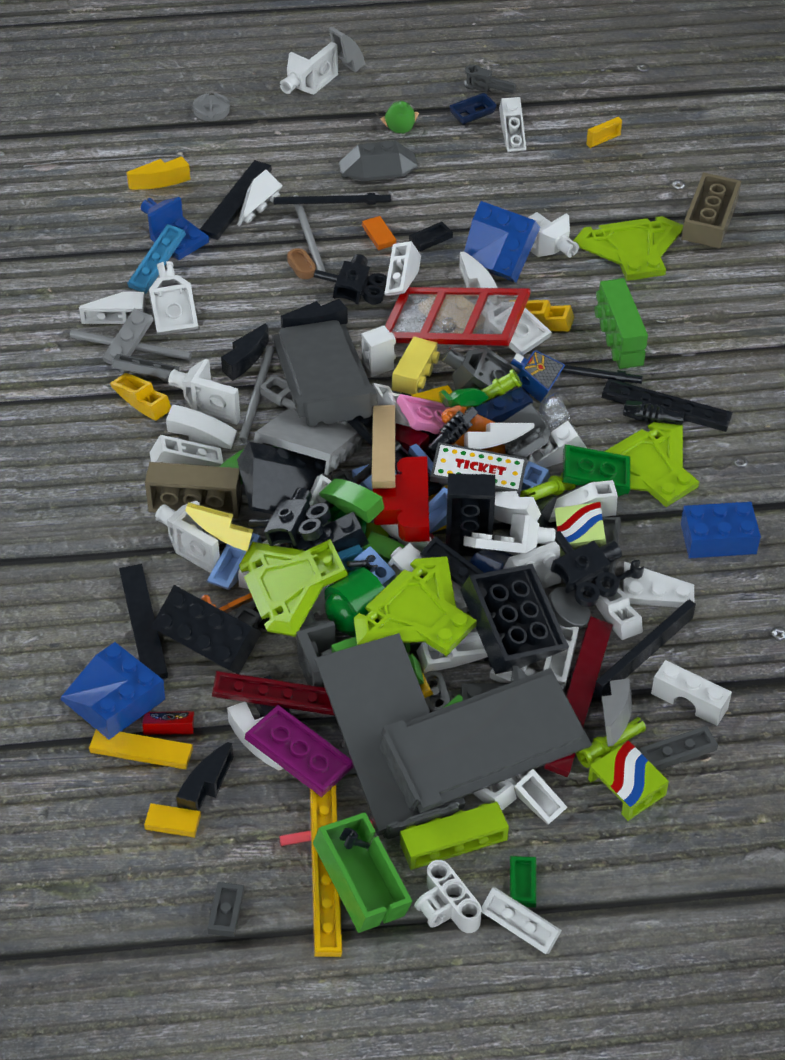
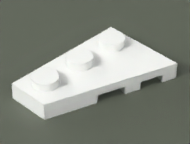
[623,562,694,608]

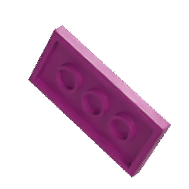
[244,705,354,797]

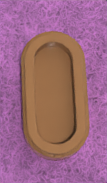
[287,248,316,279]

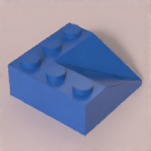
[464,201,540,283]
[61,642,165,740]

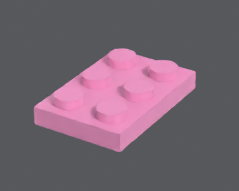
[396,394,466,434]

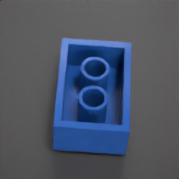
[681,502,761,558]

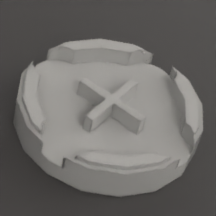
[193,93,230,121]

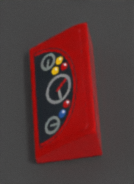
[142,711,195,735]

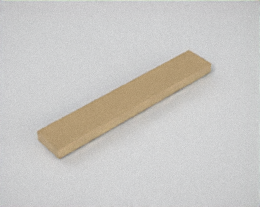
[372,405,395,489]

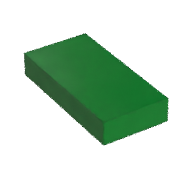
[509,856,536,908]

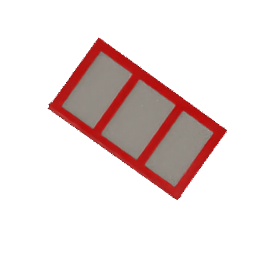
[385,287,531,346]

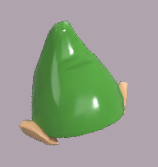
[380,101,419,134]

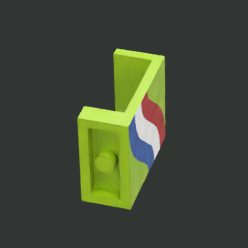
[588,740,669,821]

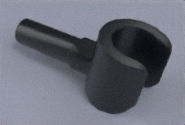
[347,555,378,572]
[617,560,644,581]
[339,828,370,849]

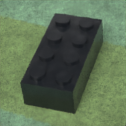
[446,473,495,556]
[151,585,262,674]

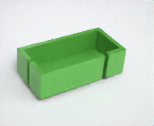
[594,278,648,369]
[313,812,413,933]

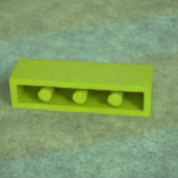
[400,802,509,870]

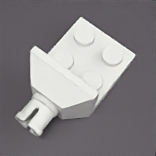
[280,42,338,95]
[528,212,579,258]
[149,261,198,335]
[481,298,552,356]
[168,359,241,425]
[155,501,220,573]
[463,513,555,553]
[503,541,561,588]

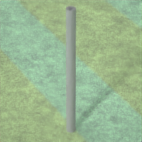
[294,195,326,272]
[70,330,192,361]
[238,346,274,443]

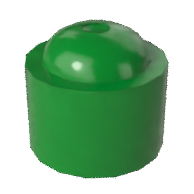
[324,567,384,638]

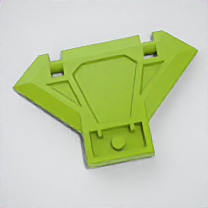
[573,216,683,281]
[604,422,699,507]
[239,539,348,637]
[354,556,477,656]

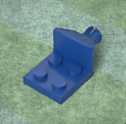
[141,197,209,261]

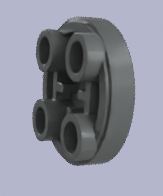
[547,587,591,632]

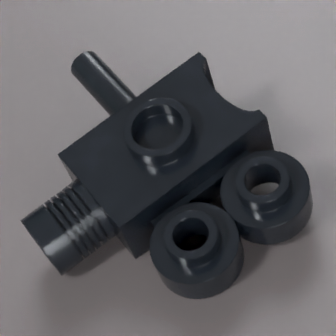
[314,254,387,305]
[249,488,331,546]
[550,531,622,607]

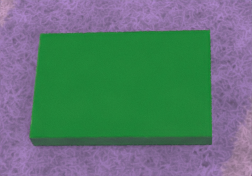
[562,444,630,494]

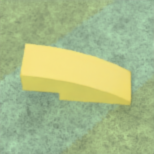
[185,502,254,551]

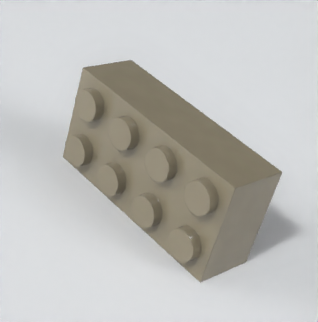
[681,172,741,248]
[145,462,242,519]

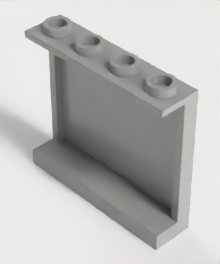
[254,409,362,475]

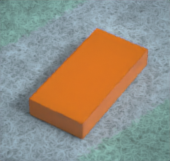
[362,216,396,250]

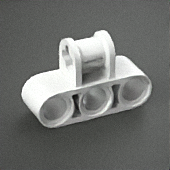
[414,860,481,933]

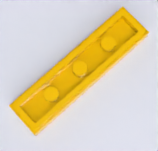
[89,729,193,770]

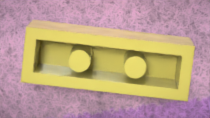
[392,337,440,395]

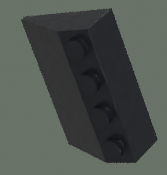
[237,441,332,515]
[460,563,569,674]

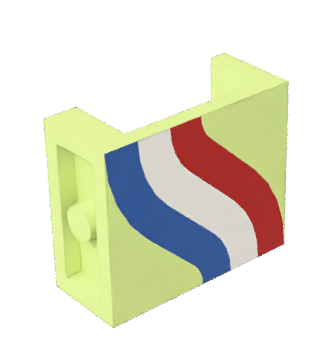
[555,502,606,556]

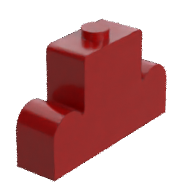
[373,456,430,542]

